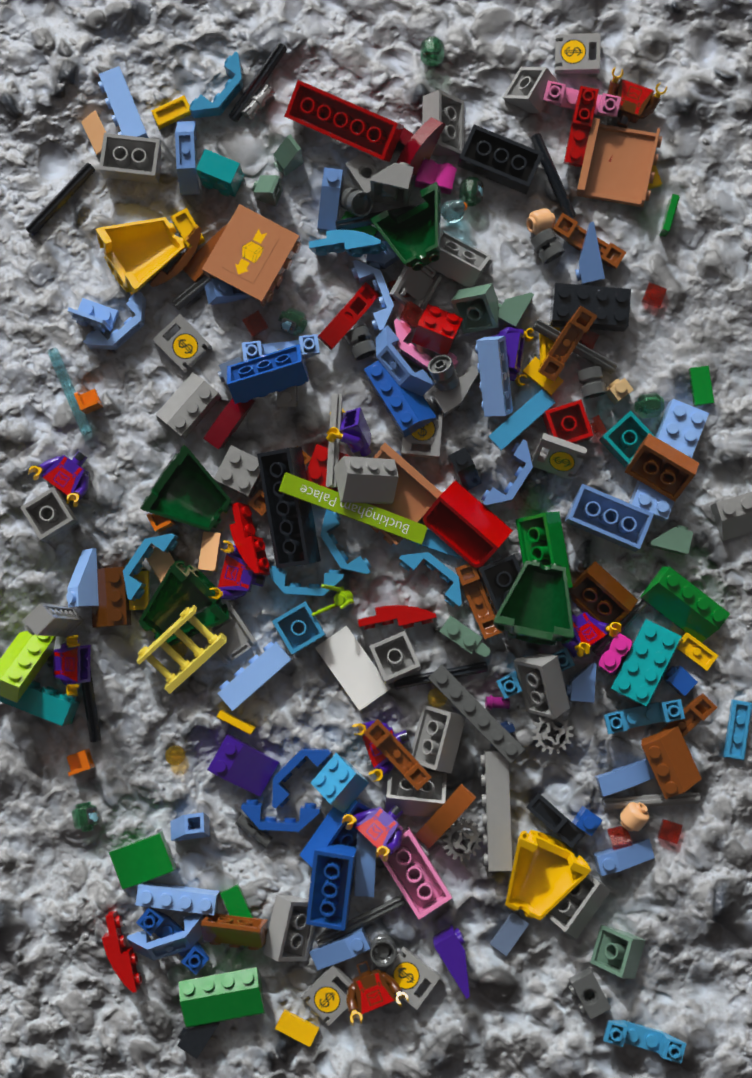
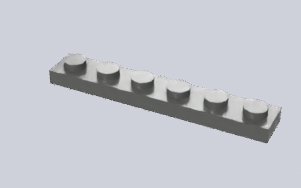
[428,665,525,764]

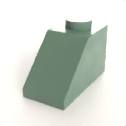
[273,134,304,176]
[252,175,283,207]
[498,292,534,328]
[647,525,693,555]

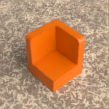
[74,389,103,414]
[146,513,175,533]
[67,748,95,776]

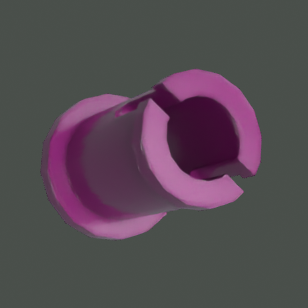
[485,695,510,710]

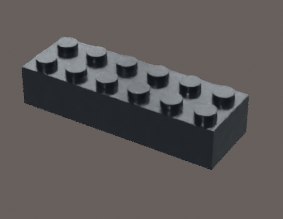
[257,446,321,568]

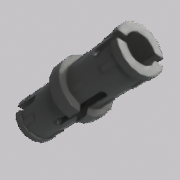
[235,814,273,848]

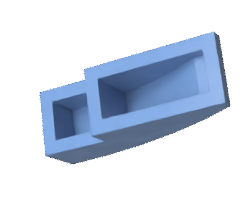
[595,759,655,797]
[354,831,376,897]

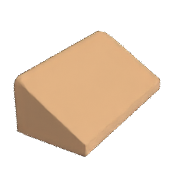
[81,111,106,155]
[198,532,222,572]
[146,547,175,583]

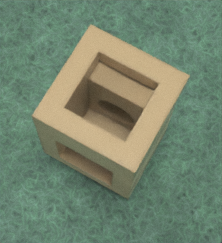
[606,378,634,405]

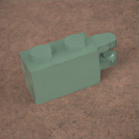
[439,615,491,657]

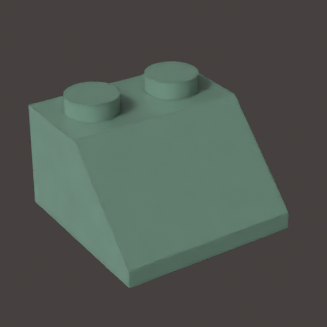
[451,283,498,334]
[590,925,646,979]

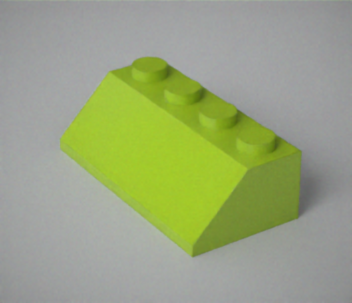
[0,631,56,702]

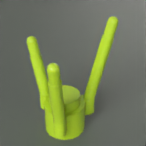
[311,584,354,617]

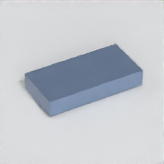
[490,911,529,956]

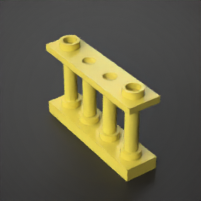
[137,605,227,694]

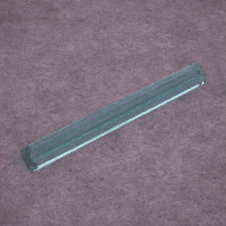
[47,348,92,435]

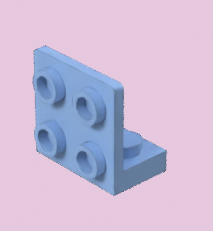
[68,298,119,333]

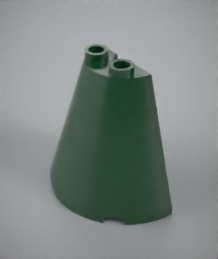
[371,182,441,271]
[140,445,232,531]
[494,560,574,645]
[138,561,229,646]

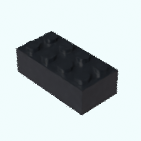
[458,124,544,195]
[549,283,631,332]
[477,554,521,641]

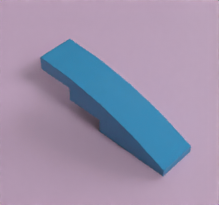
[488,389,556,451]

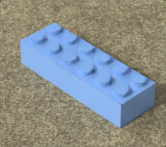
[629,399,709,522]

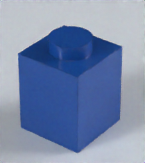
[663,666,698,696]
[572,806,603,836]

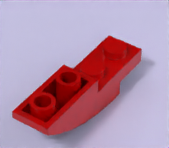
[563,86,599,168]
[317,282,379,350]
[229,502,270,575]
[358,605,437,630]
[102,911,142,993]

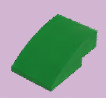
[109,831,176,889]

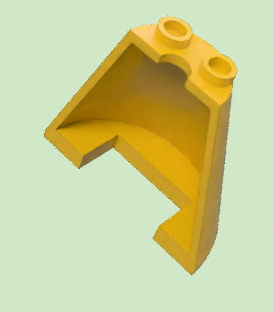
[96,217,186,295]
[505,830,591,921]

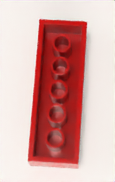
[284,80,404,162]

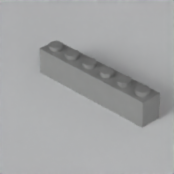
[23,603,84,637]
[480,750,512,871]

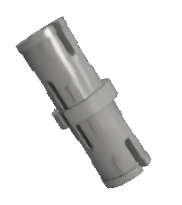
[242,85,275,121]

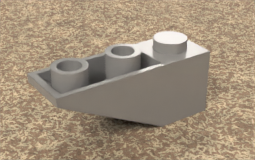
[432,365,479,417]

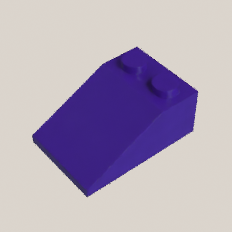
[207,734,279,796]
[432,925,470,999]

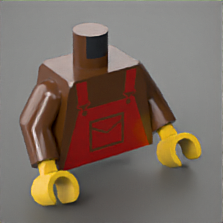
[607,67,667,128]
[346,961,409,1026]

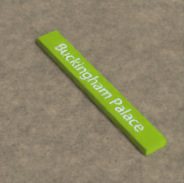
[279,472,428,545]

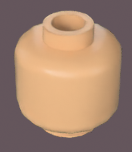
[526,208,556,235]
[620,802,650,832]

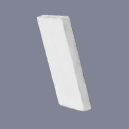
[315,625,391,711]

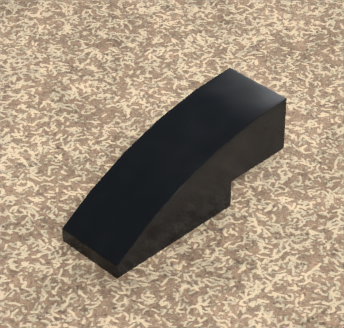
[526,793,586,849]

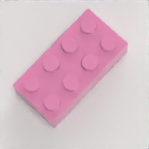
[376,827,452,919]

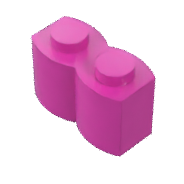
[415,159,457,194]
[599,633,633,676]

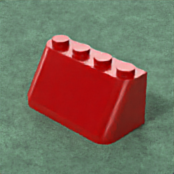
[423,480,513,568]

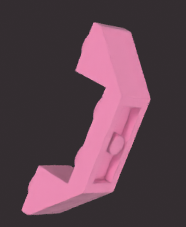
[543,80,622,117]
[394,318,459,373]

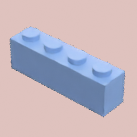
[98,66,149,138]
[475,336,513,417]
[217,641,292,711]
[135,882,219,916]

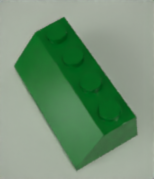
[515,511,573,588]
[640,566,730,643]
[179,967,265,1028]

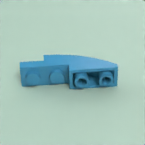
[309,230,387,257]

